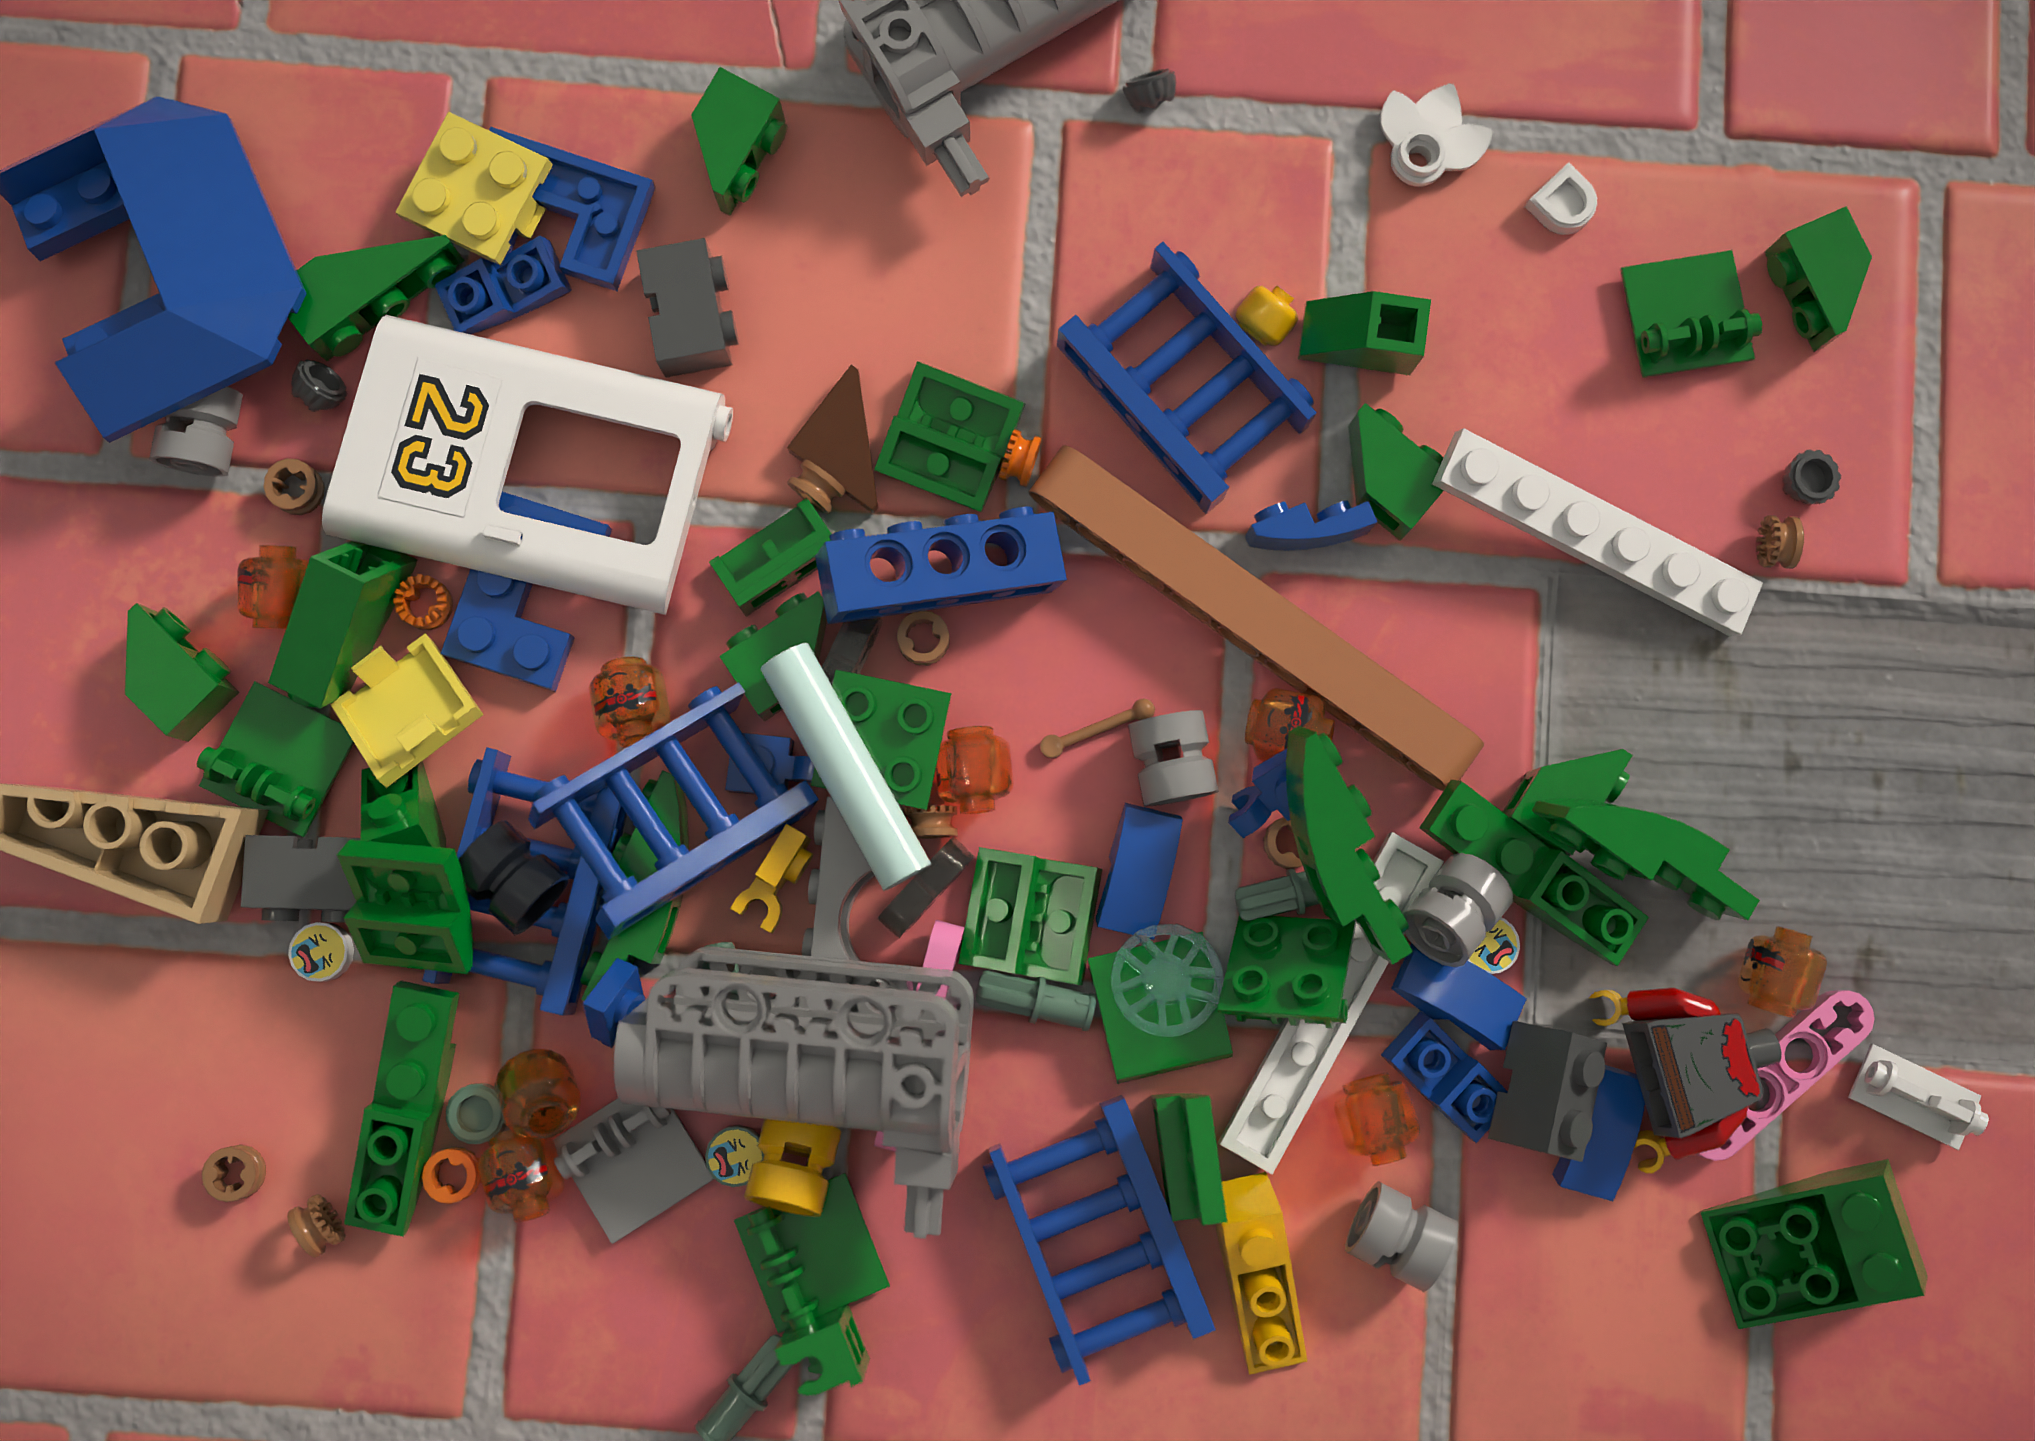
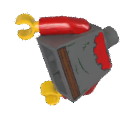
[1589,988,1782,1173]

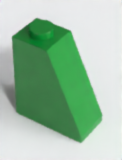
[268,541,417,709]

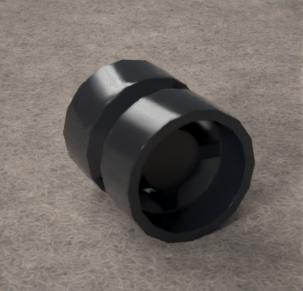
[458,820,570,935]

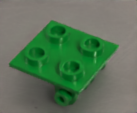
[1620,250,1762,378]
[811,669,952,810]
[197,681,354,837]
[1217,915,1356,1029]
[734,1173,890,1334]

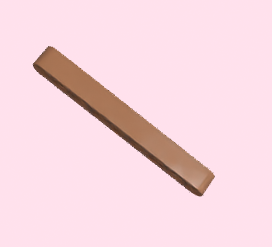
[1028,445,1484,791]

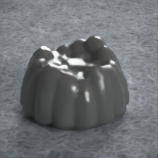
[1122,69,1176,113]
[291,359,347,412]
[1783,450,1841,504]

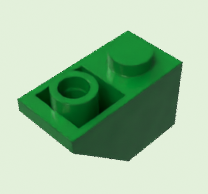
[691,67,787,216]
[1764,206,1872,352]
[1298,291,1431,375]
[1348,403,1444,541]
[719,591,827,722]
[125,603,239,742]
[1503,749,1633,856]
[360,761,446,848]

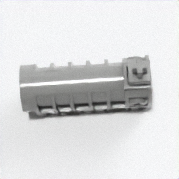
[838,0,1119,197]
[614,946,974,1239]

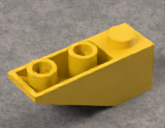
[1215,1172,1307,1375]

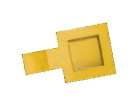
[730,824,813,934]

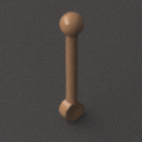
[1040,698,1155,759]

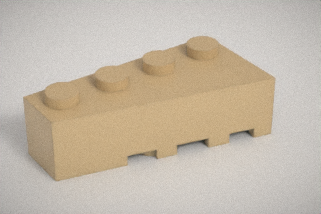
[0,783,269,924]

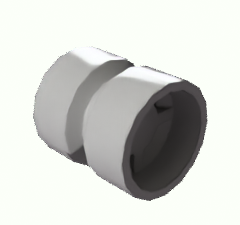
[149,386,243,477]
[1128,710,1219,807]
[1403,853,1513,967]
[1345,1181,1458,1292]

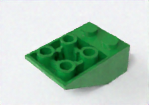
[1700,1159,1928,1329]

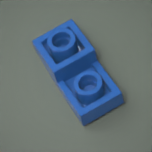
[435,235,572,335]
[1245,500,1378,551]
[1095,803,1183,940]
[1391,943,1527,1050]
[1381,1012,1508,1143]
[1552,1065,1645,1202]

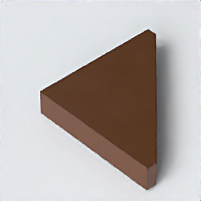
[787,364,879,514]

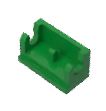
[709,497,832,616]
[774,1304,870,1396]

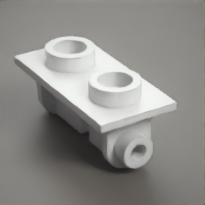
[1848,1044,1989,1150]

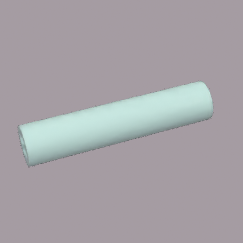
[760,643,931,891]

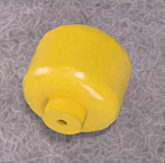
[1236,285,1298,346]

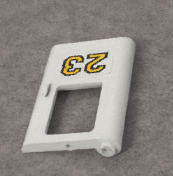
[322,315,733,615]

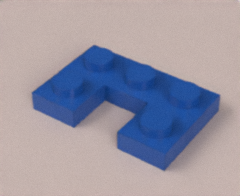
[489,127,655,291]
[441,491,612,692]

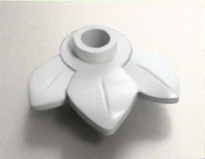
[1380,84,1493,186]

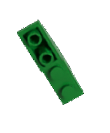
[1286,726,1413,964]
[580,770,689,1001]
[1419,779,1649,966]
[1532,799,1760,921]
[344,981,459,1237]

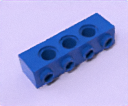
[815,506,1067,624]

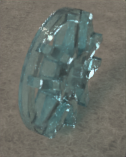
[1111,924,1223,1037]

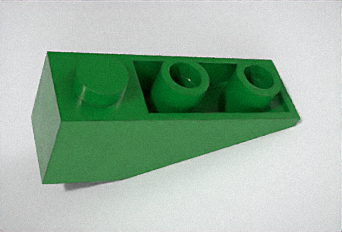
[288,235,465,361]

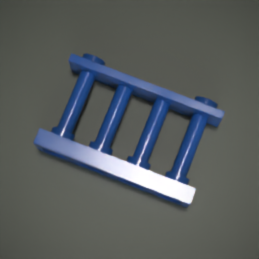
[1057,242,1317,514]
[528,682,819,940]
[422,747,627,1016]
[983,1095,1216,1386]

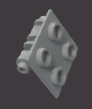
[550,1098,714,1244]

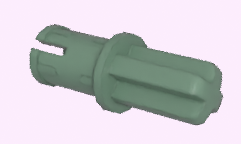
[1235,868,1319,922]
[976,970,1096,1032]
[695,1334,794,1441]

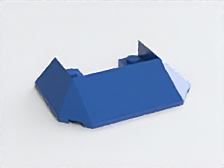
[0,96,307,443]

